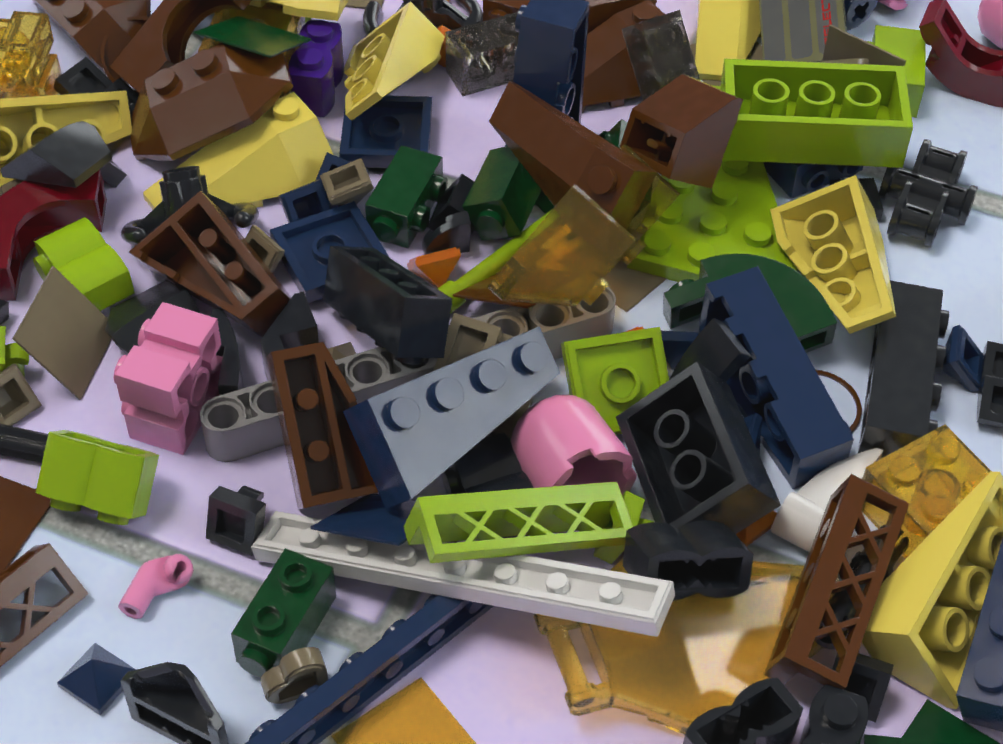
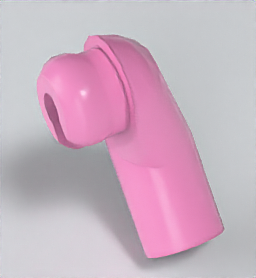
[118,554,194,619]

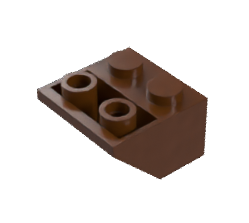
[619,74,743,189]

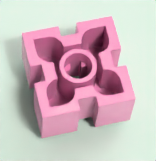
[113,302,223,455]

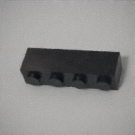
[323,246,453,365]
[858,280,949,468]

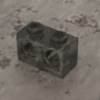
[622,10,700,101]
[445,12,519,97]

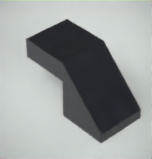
[260,291,319,381]

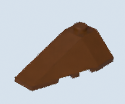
[582,0,695,113]
[489,81,658,254]

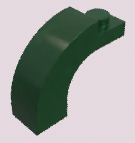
[663,253,837,353]

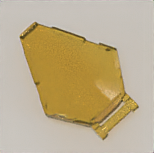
[533,559,840,735]

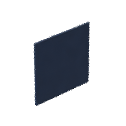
[310,493,416,546]

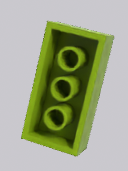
[720,59,913,168]

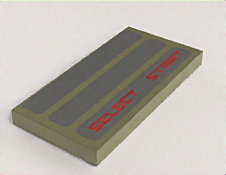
[759,0,847,62]

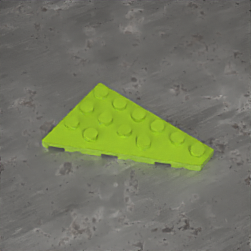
[627,85,799,282]

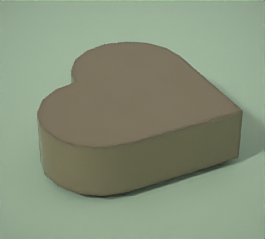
[260,647,328,704]

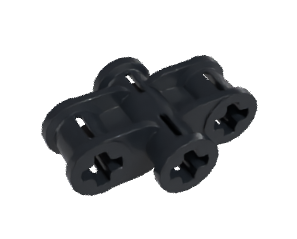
[879,139,978,248]

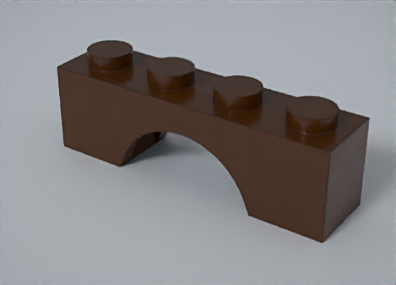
[110,0,252,93]

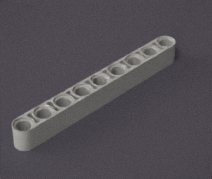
[200,283,616,462]

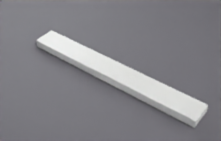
[251,511,675,637]

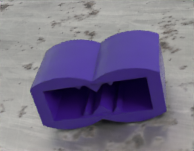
[289,20,344,118]

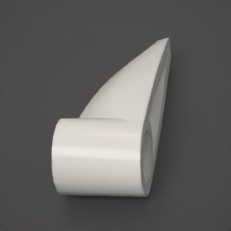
[771,448,884,552]

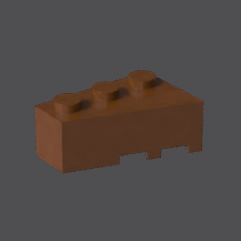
[129,191,292,337]
[266,342,378,509]

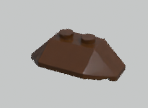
[32,0,151,82]
[130,43,293,161]

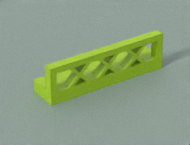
[403,481,634,563]

